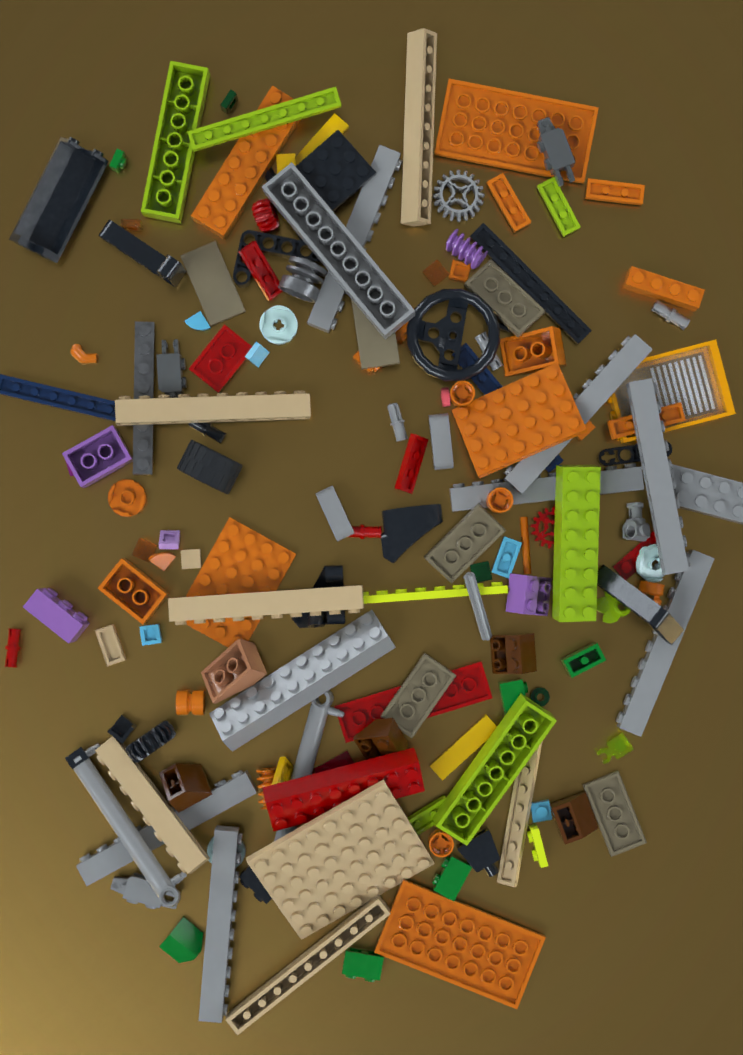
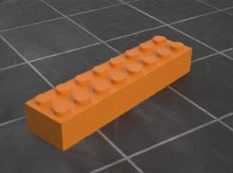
[191,86,301,241]

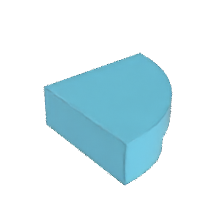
[185,311,211,331]

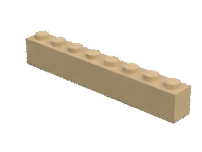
[95,736,210,874]

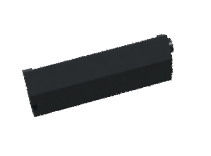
[9,137,109,263]

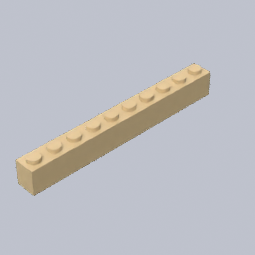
[401,28,437,227]
[115,391,311,426]
[168,585,364,625]
[226,895,390,1035]

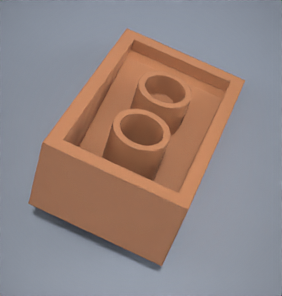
[201,639,267,704]

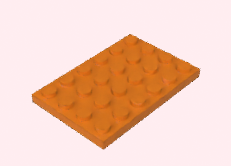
[452,362,587,478]
[186,517,297,648]

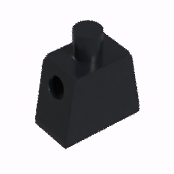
[456,827,500,877]

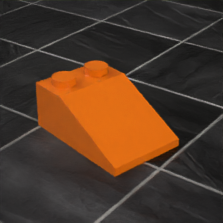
[500,326,567,377]

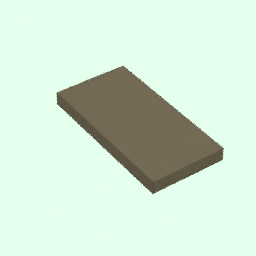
[181,241,246,326]
[464,259,545,338]
[351,299,400,370]
[424,503,506,584]
[380,653,456,738]
[582,770,647,857]

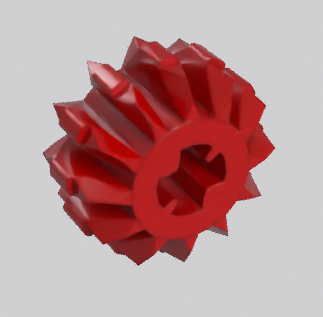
[252,198,280,233]

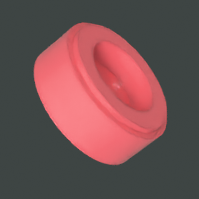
[441,387,450,407]

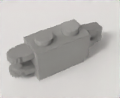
[111,873,180,909]

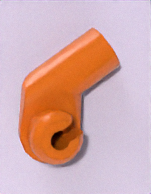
[70,344,98,364]

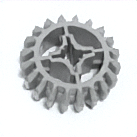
[433,169,485,222]

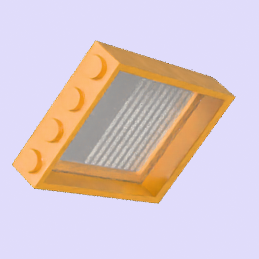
[607,339,736,444]

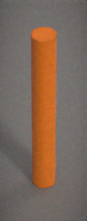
[520,517,532,574]

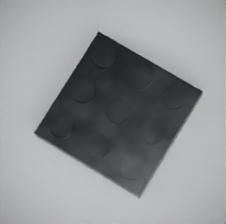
[295,130,376,212]

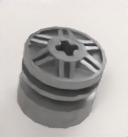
[278,256,327,303]

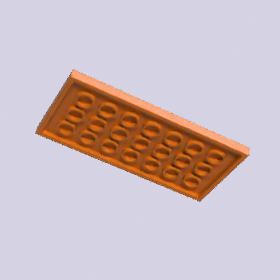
[434,79,599,184]
[374,879,546,1009]

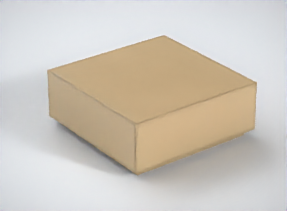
[181,549,202,569]

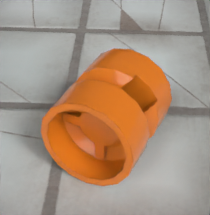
[449,381,475,407]
[486,487,514,513]
[638,580,665,606]
[176,690,206,715]
[428,828,454,857]

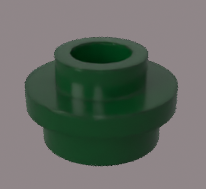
[530,687,550,707]

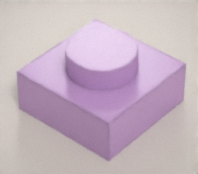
[159,530,180,549]

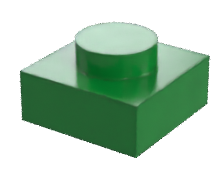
[109,149,127,173]

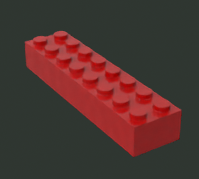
[262,747,425,832]

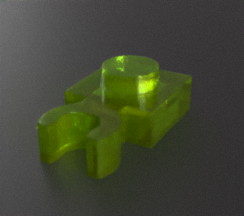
[597,732,634,764]

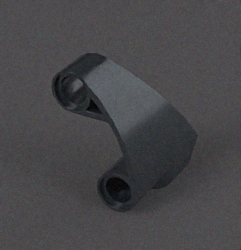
[381,504,443,563]
[292,565,345,628]

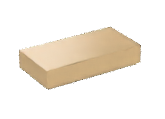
[95,624,126,667]

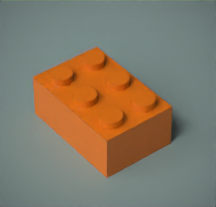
[97,558,170,624]

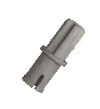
[387,403,408,442]

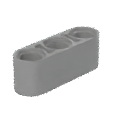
[429,413,454,470]
[315,485,355,542]

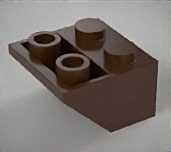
[490,633,537,674]
[353,718,408,760]
[159,764,212,813]
[550,792,598,845]

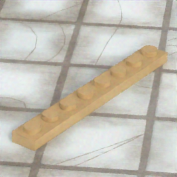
[497,741,543,887]

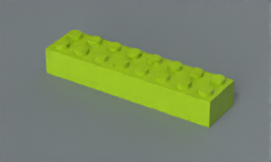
[141,61,210,224]
[552,465,601,622]
[432,694,557,846]

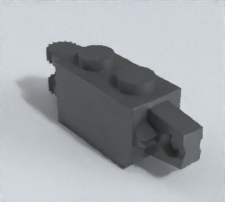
[537,117,575,187]
[156,339,187,398]

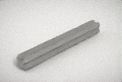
[463,572,492,641]

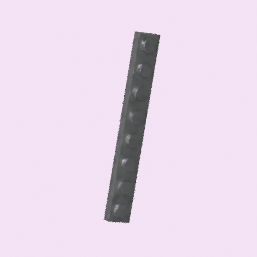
[133,321,155,475]

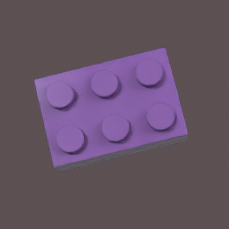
[62,425,133,488]
[23,588,90,644]

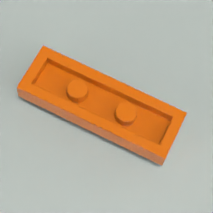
[486,173,531,233]
[585,178,645,206]

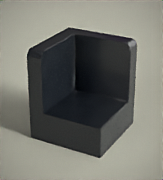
[107,714,137,744]

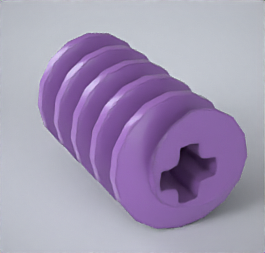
[446,229,488,269]

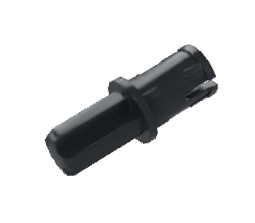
[189,423,226,443]

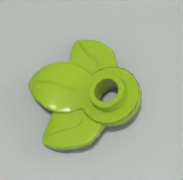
[597,591,631,623]

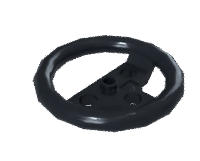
[406,289,500,381]

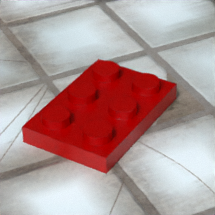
[189,324,252,393]

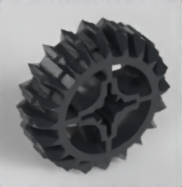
[125,721,176,763]

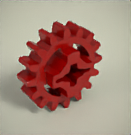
[530,507,555,549]

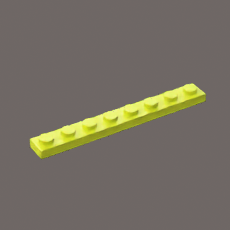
[363,582,508,604]

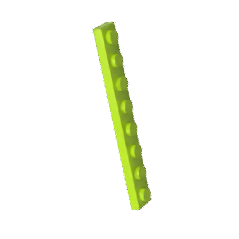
[187,86,342,152]

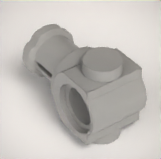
[622,502,650,542]

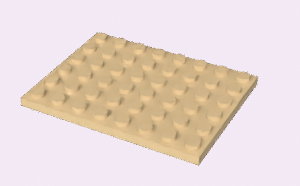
[246,779,435,940]

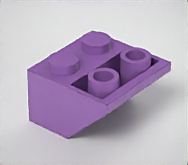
[506,573,552,616]

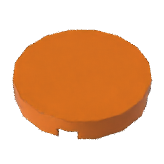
[108,479,147,517]

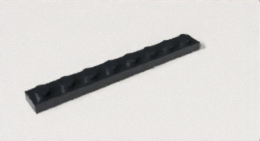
[470,223,592,345]

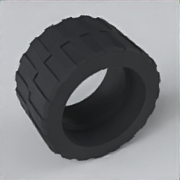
[177,440,243,494]

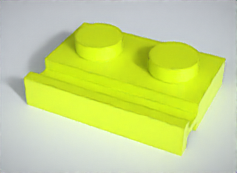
[527,823,548,868]

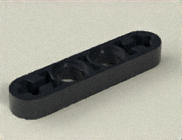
[597,442,672,466]

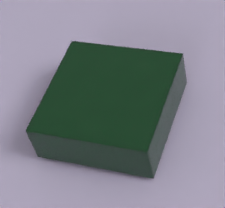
[220,89,238,114]
[470,561,493,583]

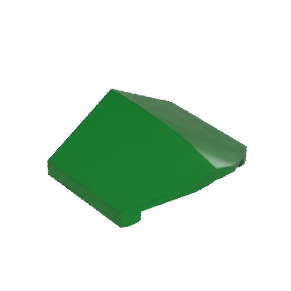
[159,916,204,963]

